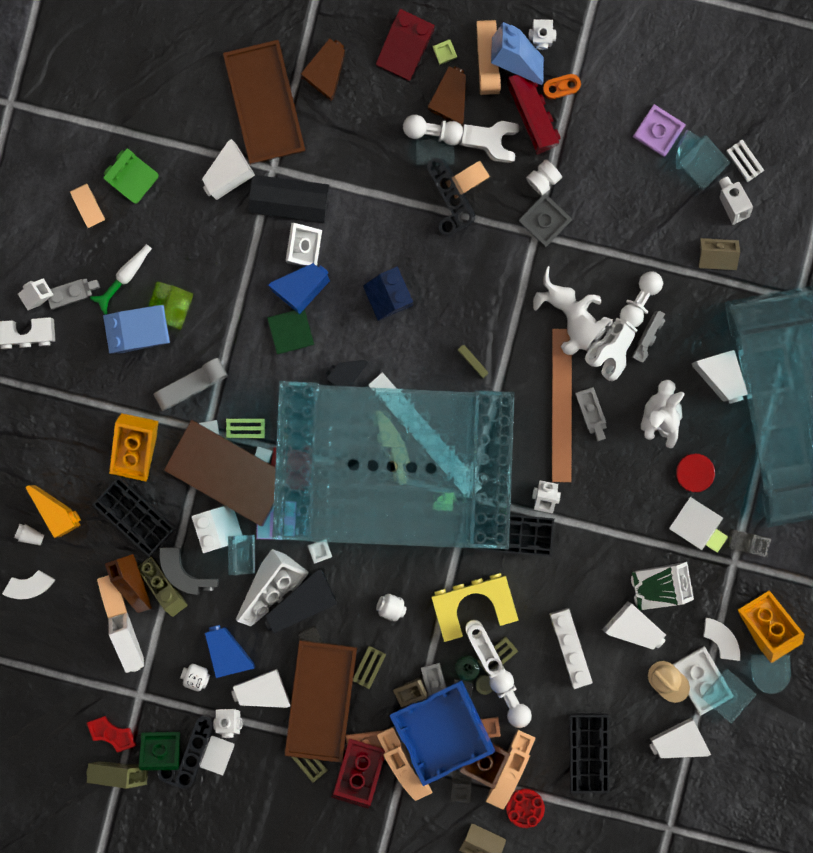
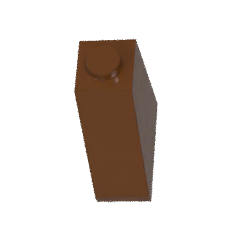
[301,38,345,101]
[428,66,466,126]

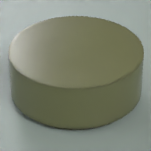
[475,675,493,695]

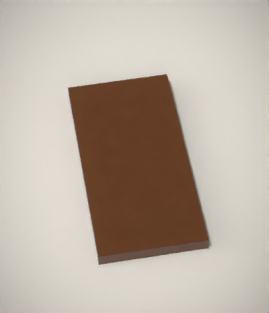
[223,40,306,165]
[165,420,290,526]
[285,640,357,763]

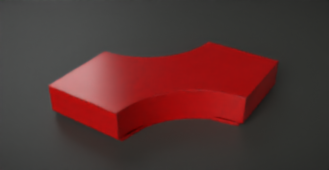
[87,716,136,753]

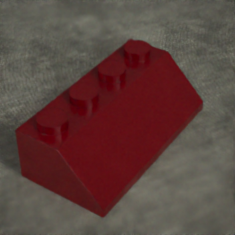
[507,75,561,155]

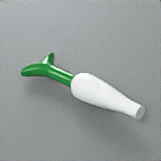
[90,244,152,315]

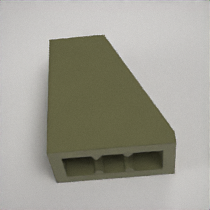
[86,762,148,789]

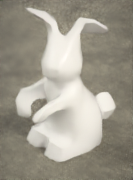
[533,266,614,355]
[641,380,684,448]

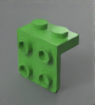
[104,148,159,204]

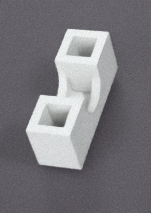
[0,317,55,349]

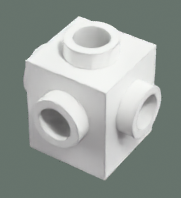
[529,19,556,50]
[532,480,561,513]
[213,709,243,738]

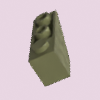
[138,556,188,617]

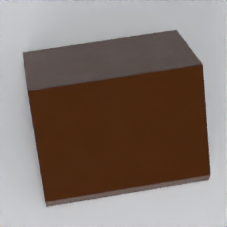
[460,743,511,789]

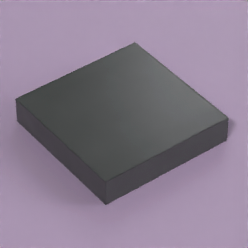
[518,193,573,248]

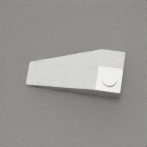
[236,549,308,626]

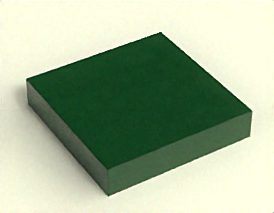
[267,309,314,355]
[139,732,181,771]

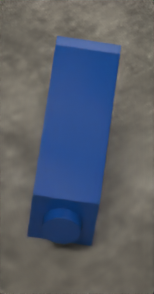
[269,263,330,314]
[205,625,255,678]

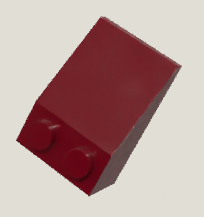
[376,9,435,81]
[331,739,385,809]

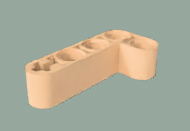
[476,20,501,95]

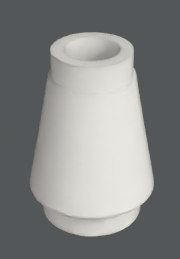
[14,524,44,545]

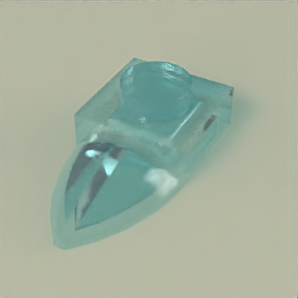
[676,130,704,169]

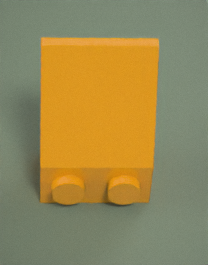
[109,413,159,481]
[25,485,81,538]
[738,590,805,663]

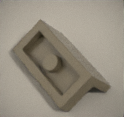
[699,238,740,270]
[459,824,506,853]

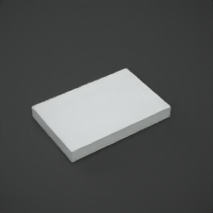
[672,646,734,716]

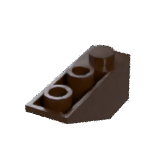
[105,554,152,613]

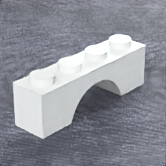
[549,608,593,689]

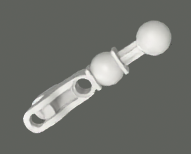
[403,115,520,163]
[585,271,663,381]
[465,620,532,728]

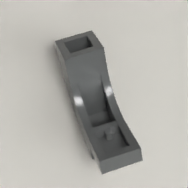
[160,547,219,595]

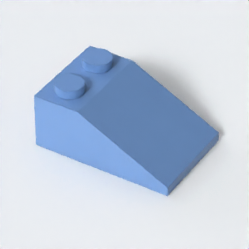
[491,22,544,85]
[103,305,170,353]

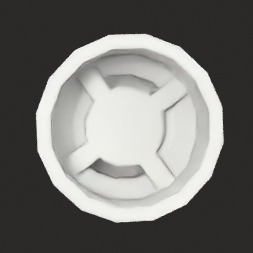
[526,160,562,196]

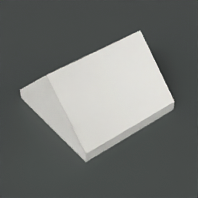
[286,223,322,266]

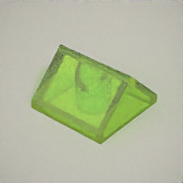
[148,281,193,330]

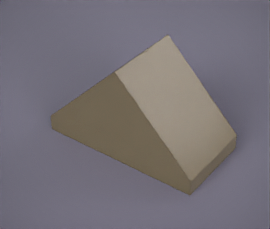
[393,677,428,707]

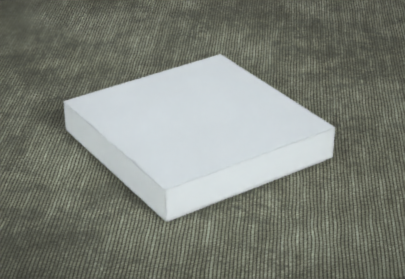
[669,497,723,550]

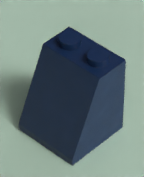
[363,266,413,321]

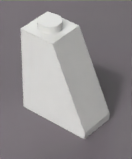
[202,139,255,200]
[109,613,144,673]
[231,669,291,708]
[649,718,711,758]

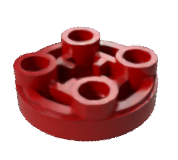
[676,454,715,492]
[506,788,545,828]

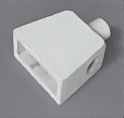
[719,176,753,225]

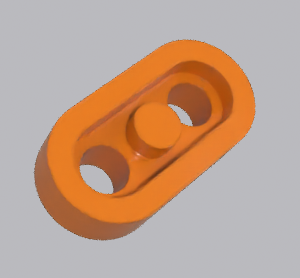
[543,74,581,99]

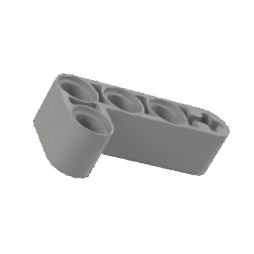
[153,358,228,411]

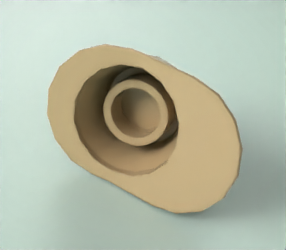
[648,661,690,703]

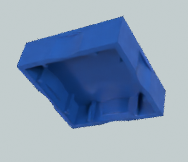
[390,680,495,786]

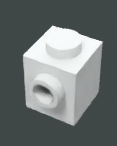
[18,278,53,310]

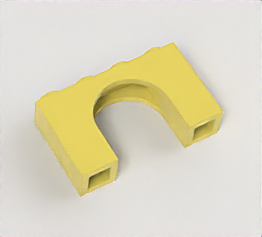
[431,573,519,642]

